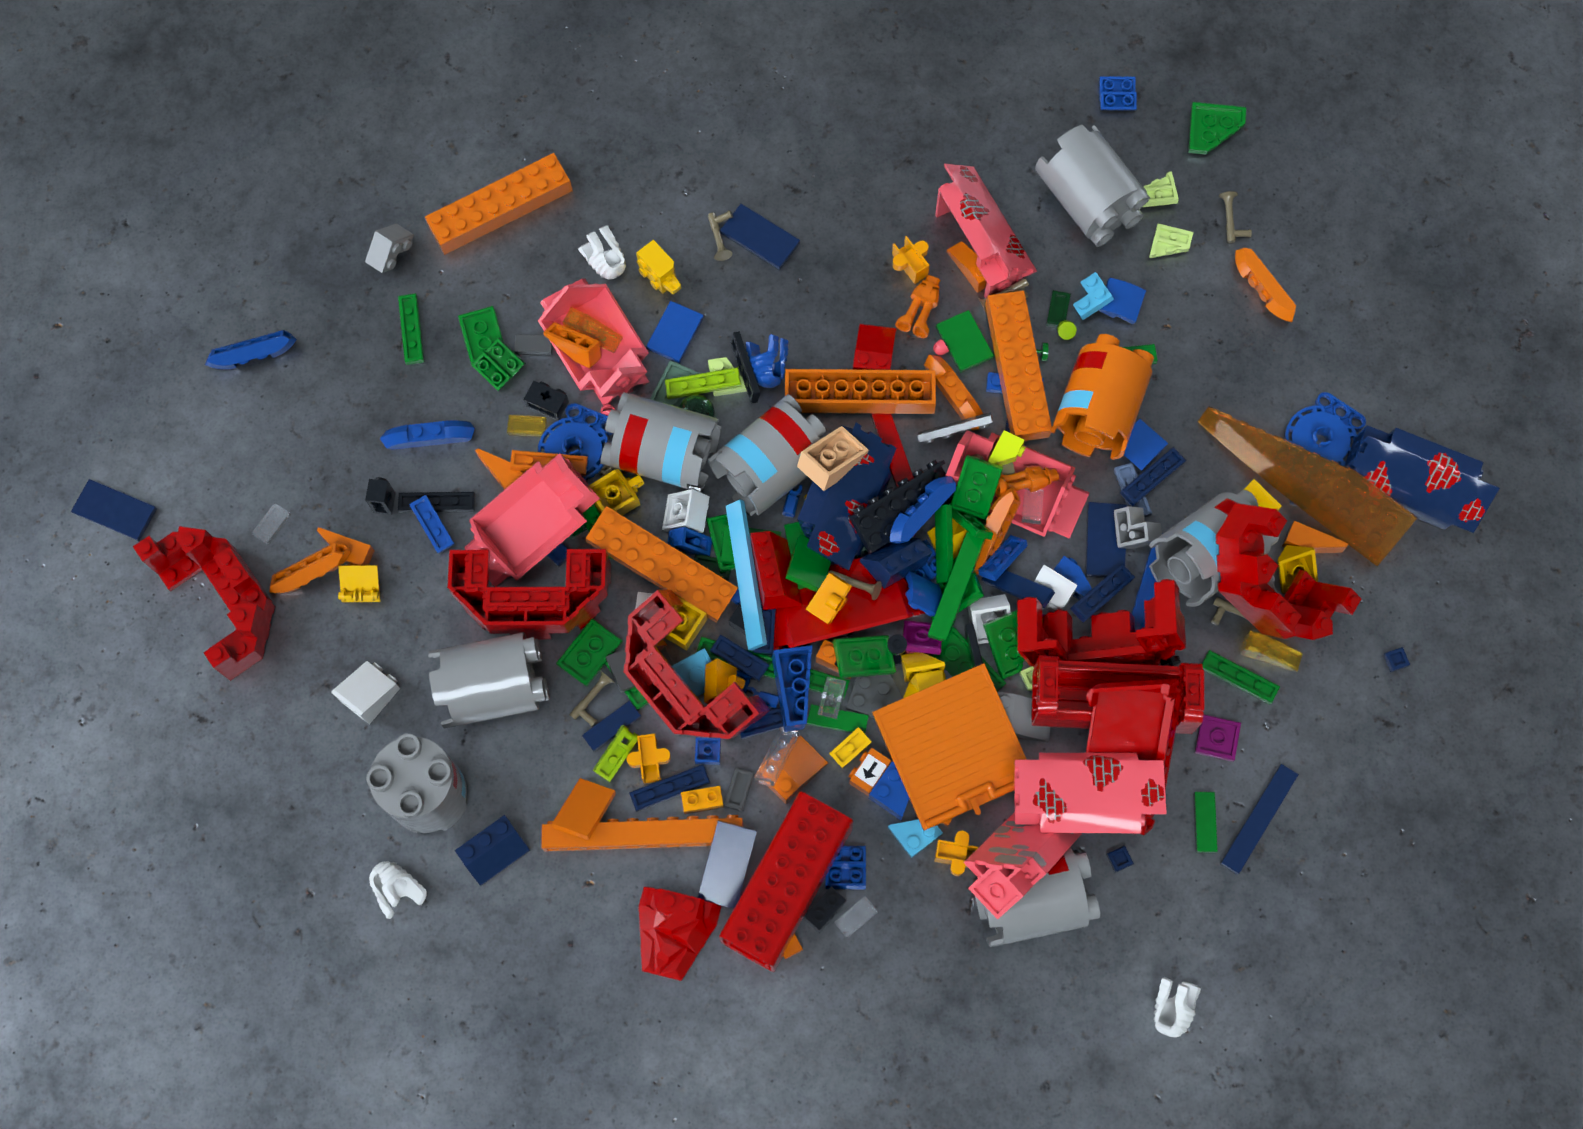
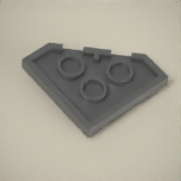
[846,674,903,718]

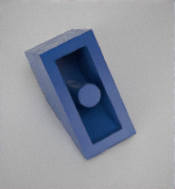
[667,527,712,556]

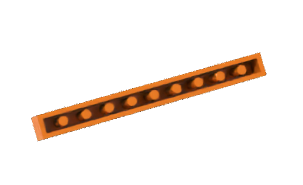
[542,815,743,852]

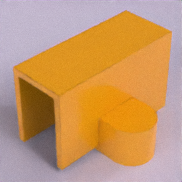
[892,236,930,284]
[806,573,852,624]
[704,658,745,704]
[627,734,671,784]
[934,831,978,876]

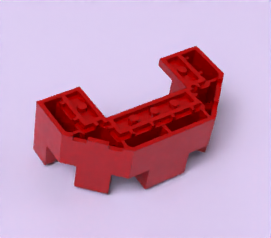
[1216,503,1361,640]
[133,526,275,681]
[447,549,611,640]
[1017,579,1186,667]
[624,590,770,739]

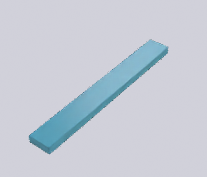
[726,500,767,650]

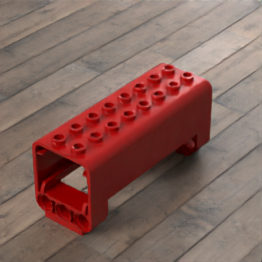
[1032,655,1204,734]
[719,791,853,972]

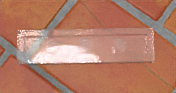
[754,727,799,786]

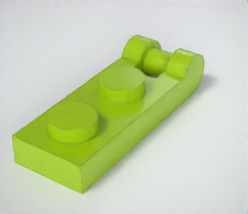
[592,725,639,782]

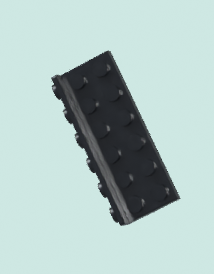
[849,460,955,554]

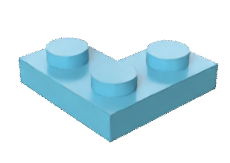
[1073,272,1114,320]

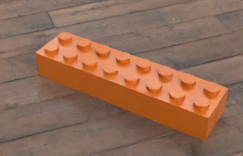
[425,153,573,255]
[985,290,1052,441]
[785,369,936,414]
[586,506,738,623]

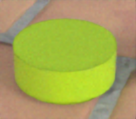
[1057,320,1077,340]

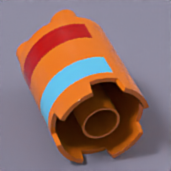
[1051,334,1154,460]

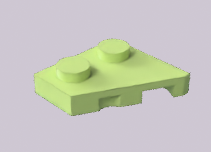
[1143,172,1179,207]
[1149,224,1193,258]

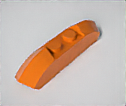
[1235,248,1296,322]
[924,354,983,431]
[974,487,1021,575]
[269,542,351,594]

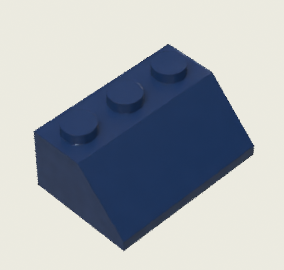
[860,537,932,589]
[454,815,530,886]

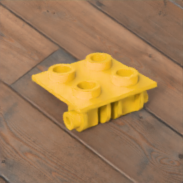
[338,565,380,602]

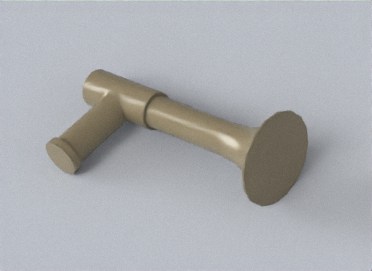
[1219,191,1252,244]
[708,210,733,261]
[978,278,1029,314]
[828,570,882,600]
[1211,597,1246,625]
[569,670,615,727]

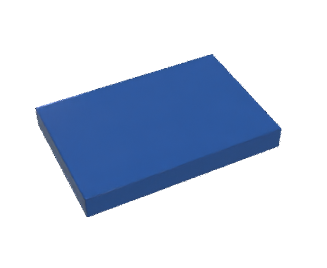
[646,301,704,363]

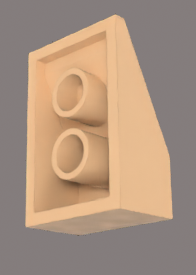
[797,426,869,491]

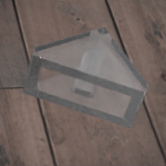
[818,677,846,719]

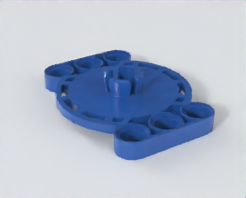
[1274,392,1366,489]
[538,403,613,481]

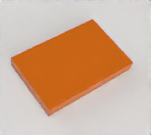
[552,778,616,840]

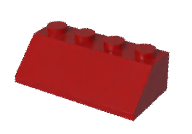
[750,531,802,610]

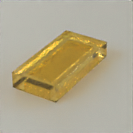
[507,415,547,437]

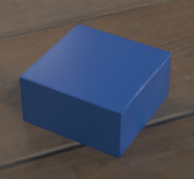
[695,737,721,765]

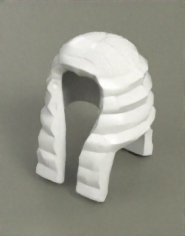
[578,225,626,280]
[369,861,427,919]
[1154,977,1201,1037]

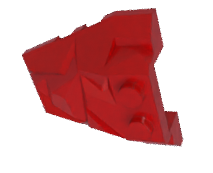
[638,887,722,981]

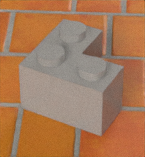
[365,224,414,273]
[1114,507,1162,549]

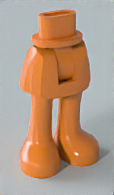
[895,275,940,338]
[995,466,1059,497]

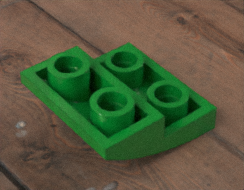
[471,338,526,391]

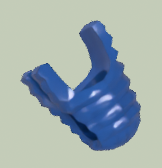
[746,334,789,388]

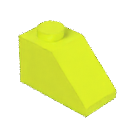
[988,430,1026,466]

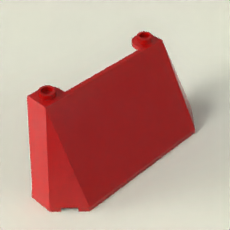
[773,557,925,651]
[1086,679,1182,835]

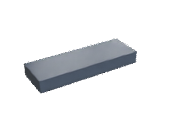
[1114,462,1152,517]

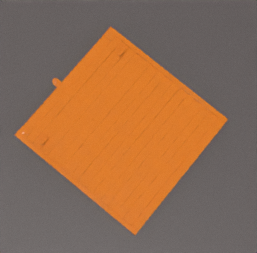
[872,663,1027,831]

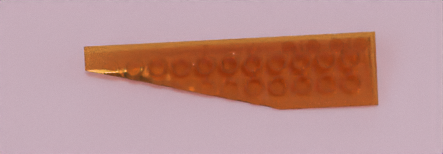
[1198,406,1418,566]

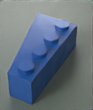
[772,645,812,732]
[869,761,909,821]

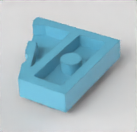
[888,820,943,858]

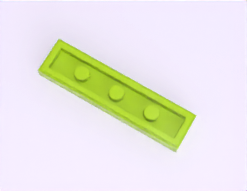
[665,367,741,399]

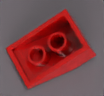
[853,324,896,370]

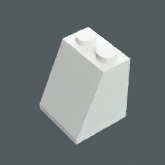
[331,661,400,725]

